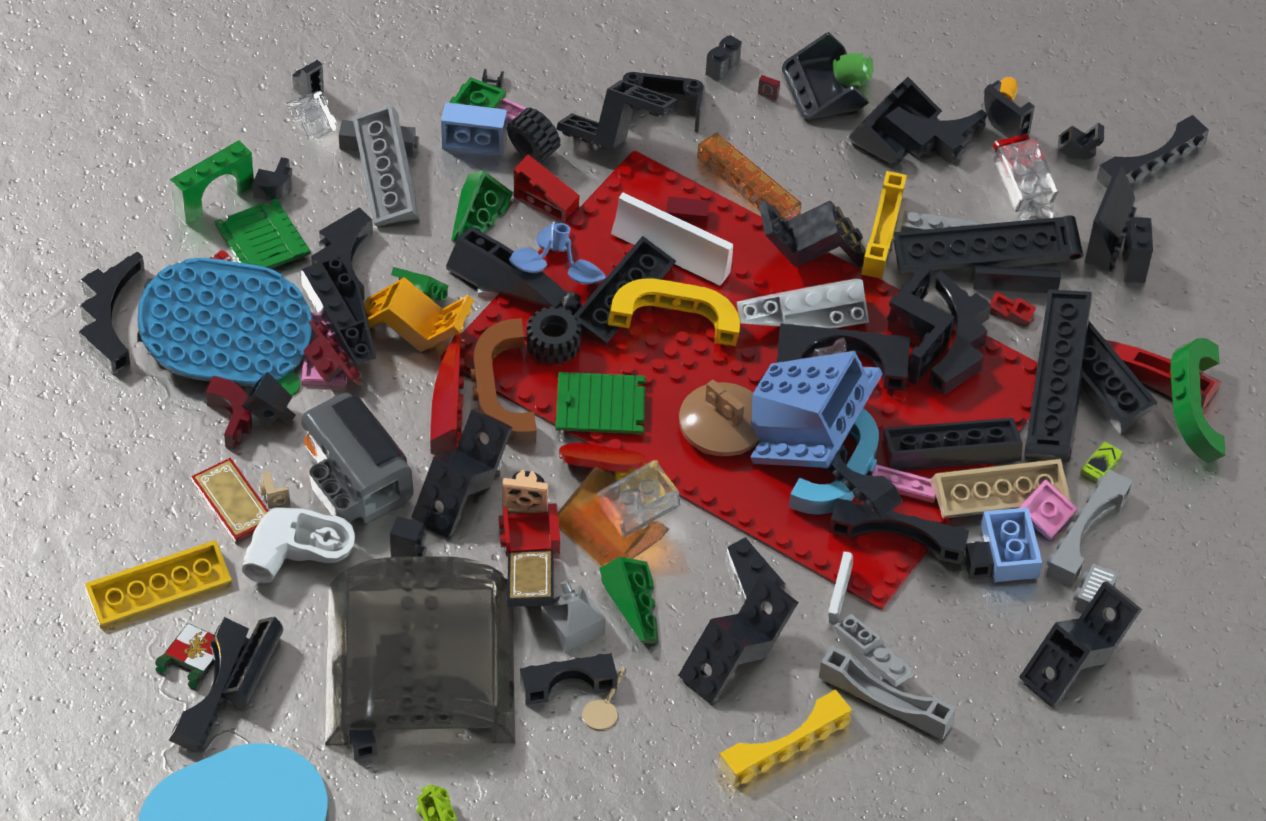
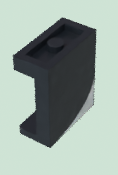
[981,80,1035,138]

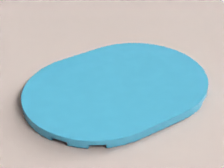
[138,743,328,821]

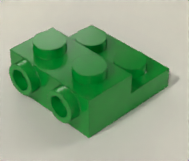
[449,77,506,108]
[391,267,449,302]

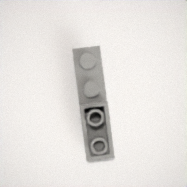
[834,614,913,687]

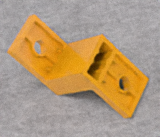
[364,277,474,352]

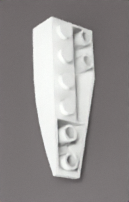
[737,279,869,328]

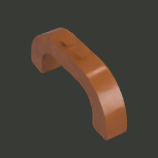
[470,318,537,443]

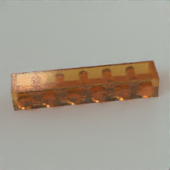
[697,132,802,221]

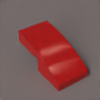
[989,291,1036,324]

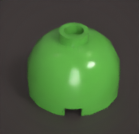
[833,53,874,90]

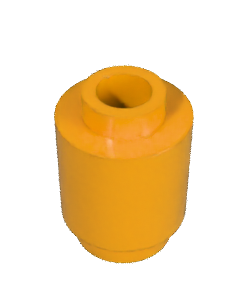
[1000,77,1018,102]

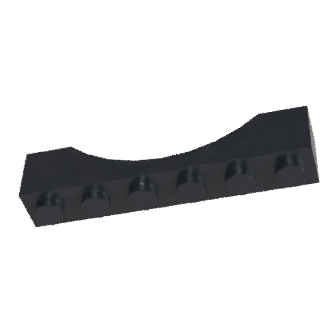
[1097,115,1209,188]
[823,443,903,517]
[829,498,969,565]
[169,617,249,752]

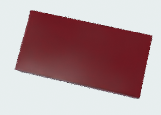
[666,196,710,221]

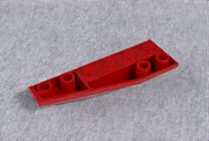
[430,332,465,453]
[1106,340,1222,411]

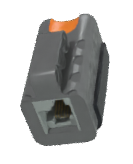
[301,393,414,523]

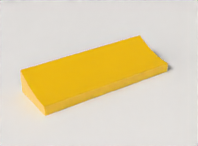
[85,540,232,628]

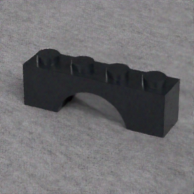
[520,653,618,705]

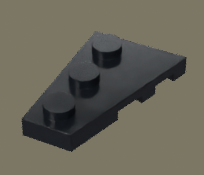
[727,537,786,599]

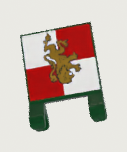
[155,623,214,689]

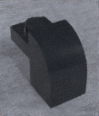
[1058,123,1104,160]
[252,157,292,201]

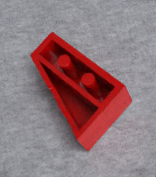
[513,154,580,224]

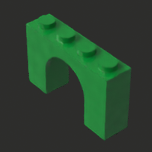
[170,140,254,225]

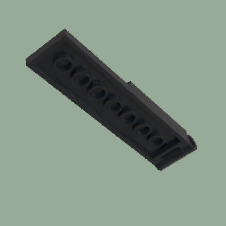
[892,215,1083,273]
[1024,289,1092,463]

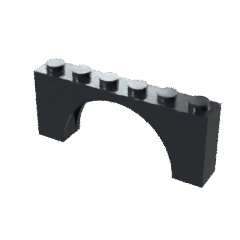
[776,323,910,391]

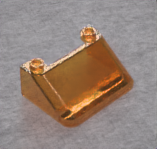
[558,467,669,566]

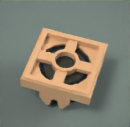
[502,470,548,513]

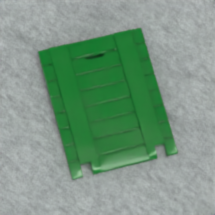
[214,199,311,269]
[556,372,646,434]

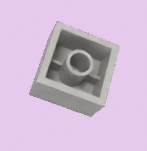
[541,580,605,653]

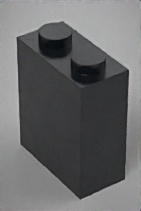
[1122,217,1153,283]

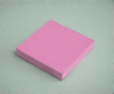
[1019,479,1079,541]

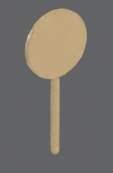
[582,667,626,730]

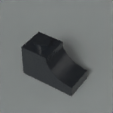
[292,60,324,102]

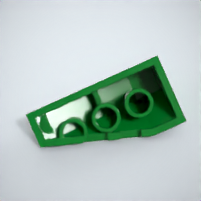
[451,170,513,243]
[599,556,659,644]

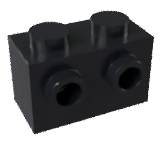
[390,516,427,567]

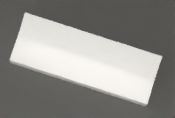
[611,193,733,286]

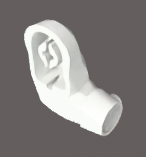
[242,508,355,583]

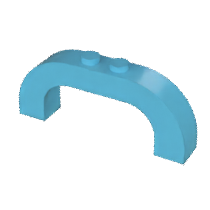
[789,409,879,514]

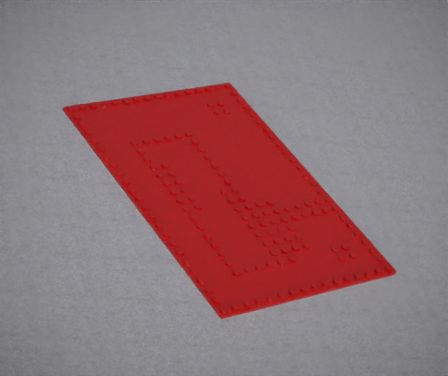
[440,151,1038,609]

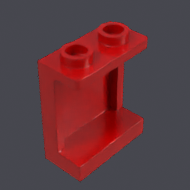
[498,503,560,556]

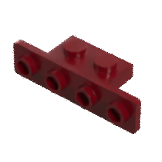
[304,320,364,387]

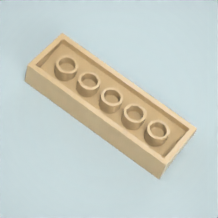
[930,459,1071,519]

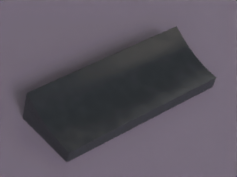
[575,236,676,347]
[1081,321,1158,435]
[883,418,1023,471]

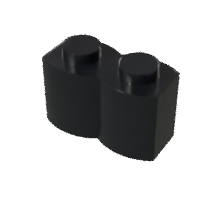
[705,35,742,81]

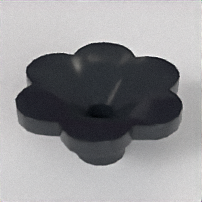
[560,291,582,315]

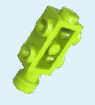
[416,785,457,821]

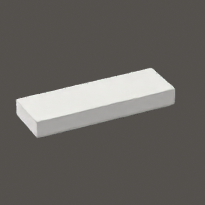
[828,552,853,623]

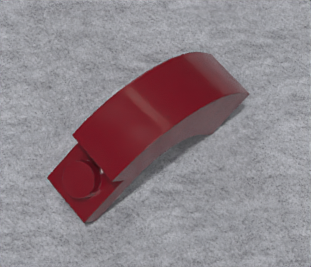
[206,376,252,449]

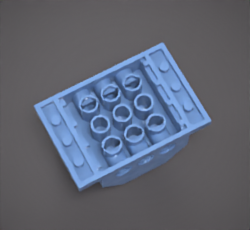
[750,351,882,468]

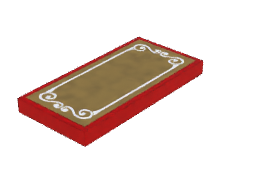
[191,457,269,543]

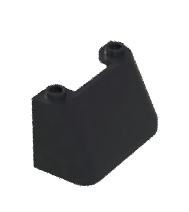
[847,77,942,164]

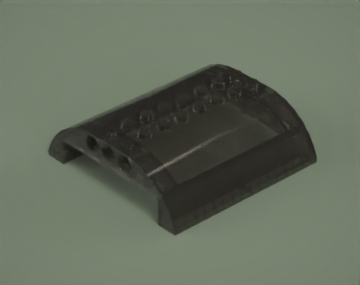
[325,556,515,746]

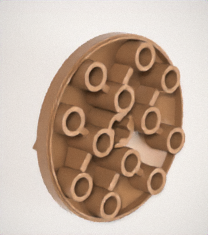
[679,380,759,456]

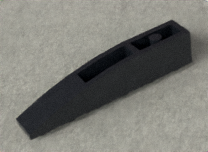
[446,227,567,309]
[302,255,376,366]

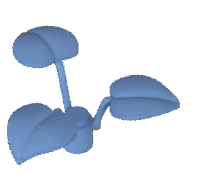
[509,222,606,284]

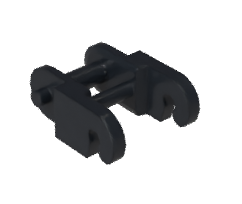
[482,69,504,88]

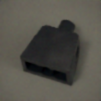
[242,372,296,425]

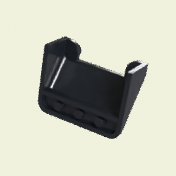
[782,32,869,120]

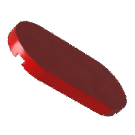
[559,443,645,473]

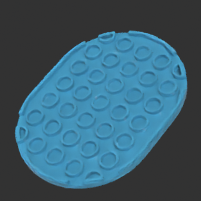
[137,258,313,386]

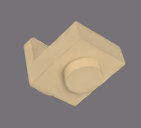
[258,471,290,507]

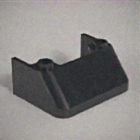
[622,72,705,132]

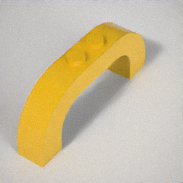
[608,279,740,346]

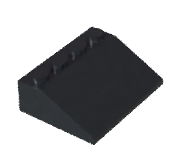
[1084,163,1137,270]

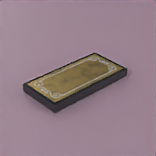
[507,550,554,607]

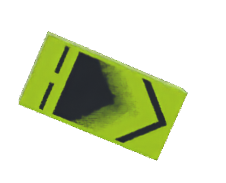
[1080,441,1123,483]

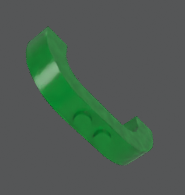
[1171,338,1226,463]

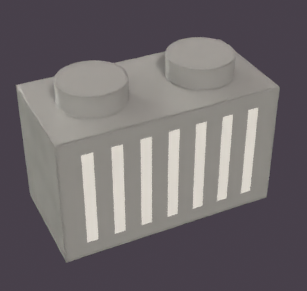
[1073,564,1118,613]

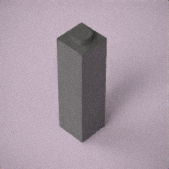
[339,120,419,157]

